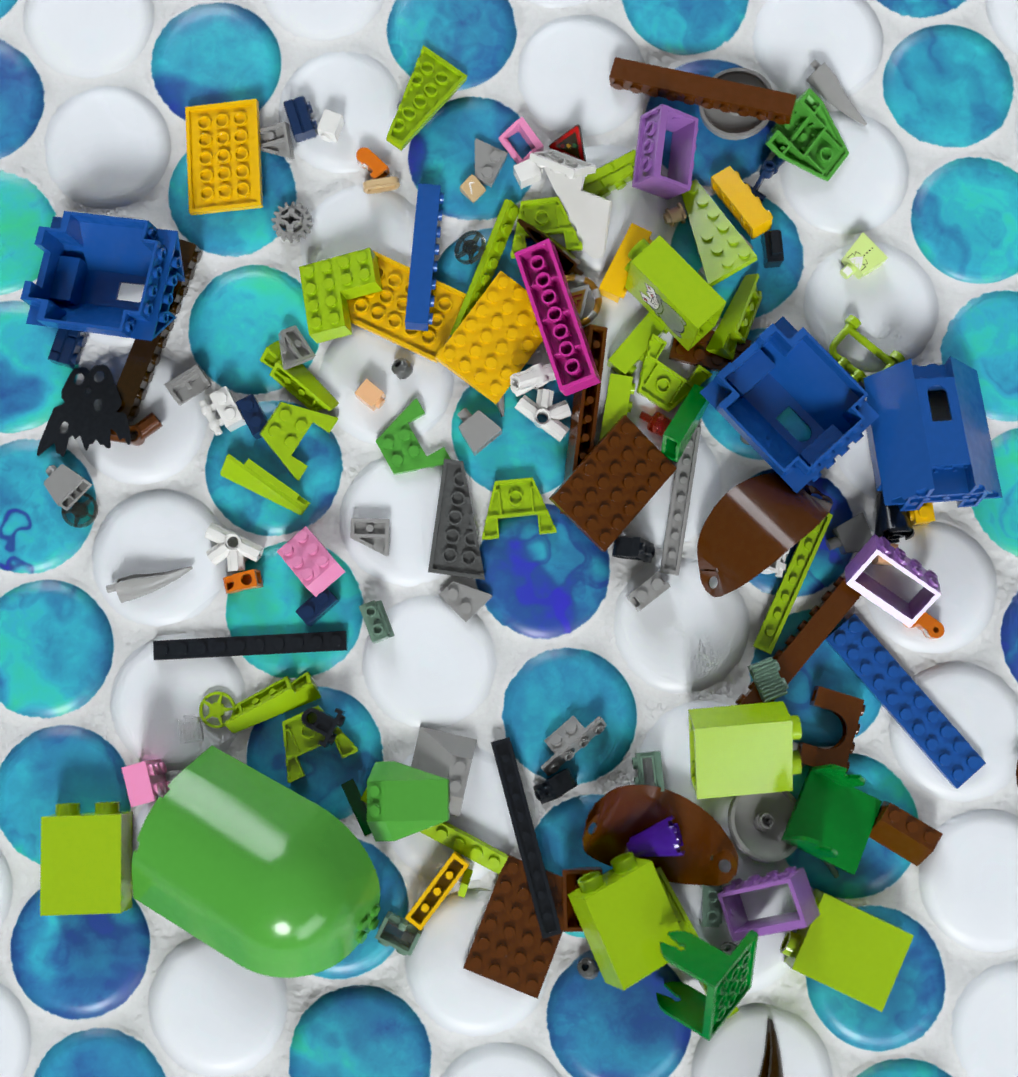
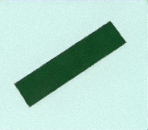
[341,779,372,836]

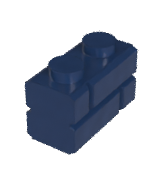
[283,96,318,143]
[48,328,87,369]
[236,394,268,439]
[295,588,339,627]

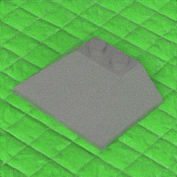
[411,726,477,817]

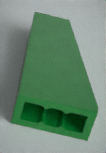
[661,384,709,463]

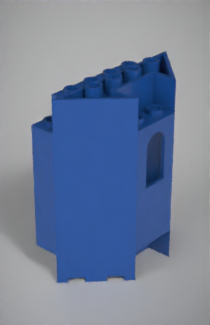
[20,211,185,341]
[700,316,880,493]
[863,356,1003,511]

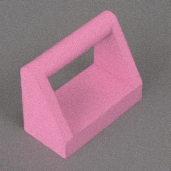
[498,117,544,164]

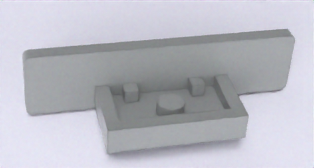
[541,715,607,776]

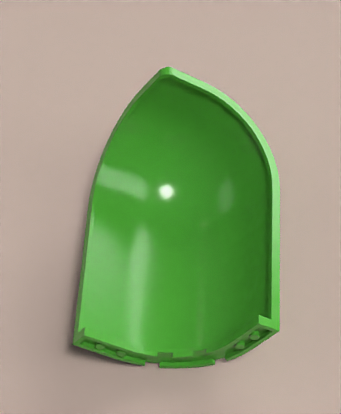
[132,746,380,978]

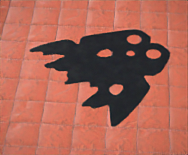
[37,365,131,457]

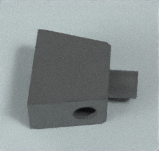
[825,513,872,555]

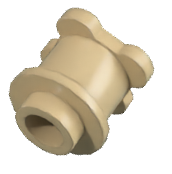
[663,202,687,227]

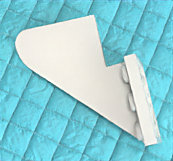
[529,149,612,259]

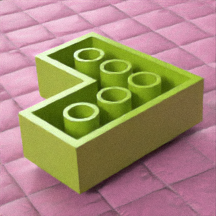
[299,247,383,343]

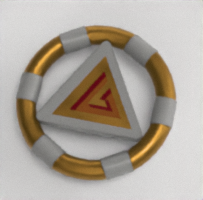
[565,274,602,326]

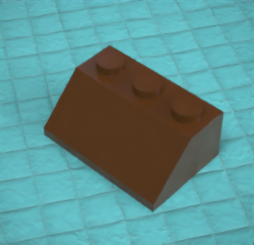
[869,801,943,866]
[562,867,603,932]

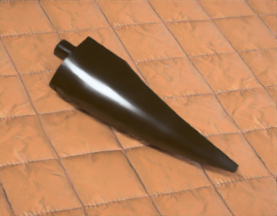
[517,218,584,276]
[759,1019,783,1077]

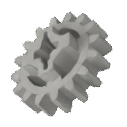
[271,201,313,243]

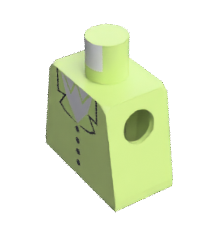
[840,232,888,279]

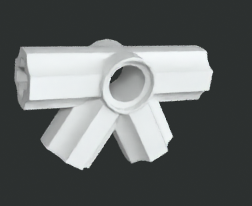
[510,363,556,397]
[515,389,572,442]
[205,522,264,572]

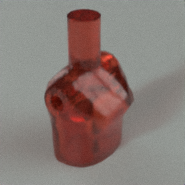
[639,411,672,437]

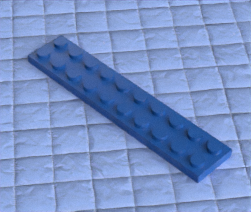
[825,614,986,789]

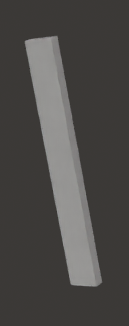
[659,426,701,576]

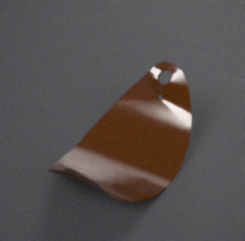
[697,472,833,597]
[582,784,739,886]

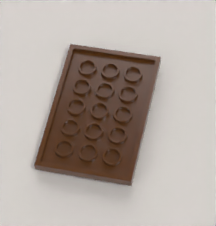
[549,415,677,552]
[463,854,563,998]

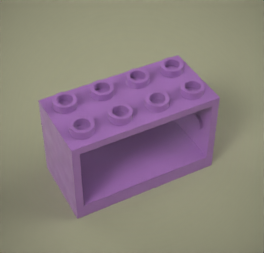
[632,104,699,200]
[845,534,941,628]
[717,866,820,942]

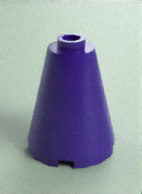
[627,816,685,857]

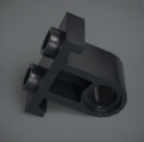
[612,536,655,563]
[301,708,346,747]
[533,767,578,804]

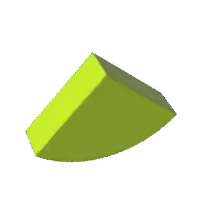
[458,869,473,898]

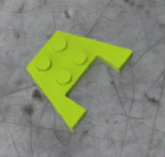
[510,197,583,259]
[636,333,712,412]
[260,402,338,481]
[482,477,557,540]
[282,705,359,783]

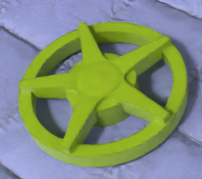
[199,692,236,728]

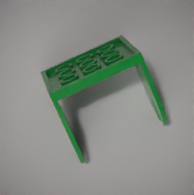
[781,764,882,875]
[656,930,758,1041]

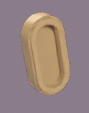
[363,176,400,194]

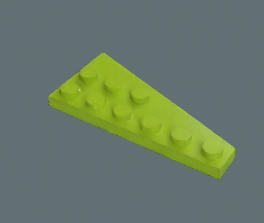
[386,45,467,151]
[681,179,757,287]

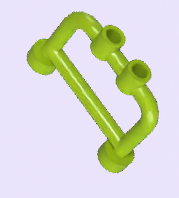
[829,315,905,384]

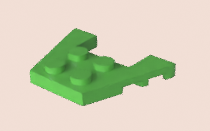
[376,398,450,475]

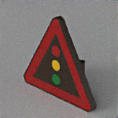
[549,124,586,161]

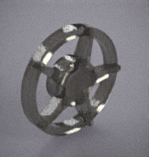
[454,231,486,264]
[61,493,98,528]

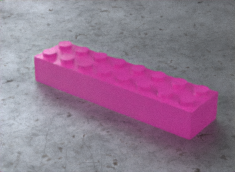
[514,238,601,396]

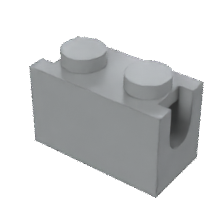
[627,571,671,612]

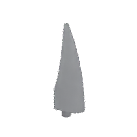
[806,60,867,126]
[106,566,193,603]

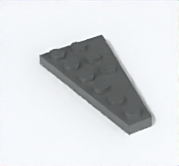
[428,459,485,580]

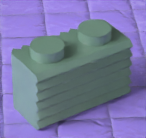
[747,657,788,703]

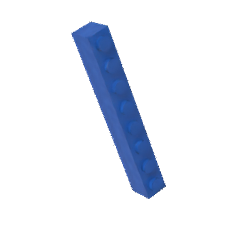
[405,183,444,331]

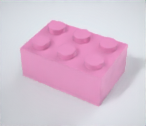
[277,526,346,597]
[122,759,170,807]

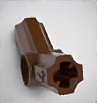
[110,412,163,446]

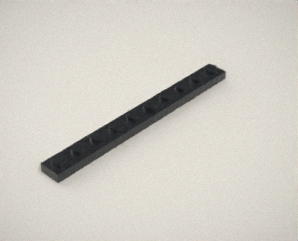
[153,631,348,660]
[491,737,562,939]

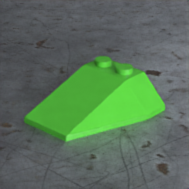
[765,88,849,181]
[367,761,450,842]

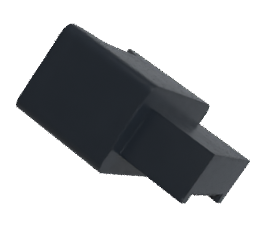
[761,230,784,268]

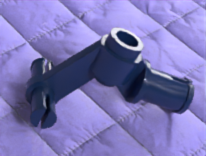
[744,155,785,202]

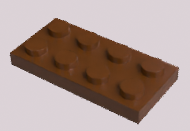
[669,330,751,372]

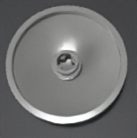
[699,68,772,140]
[728,791,797,862]

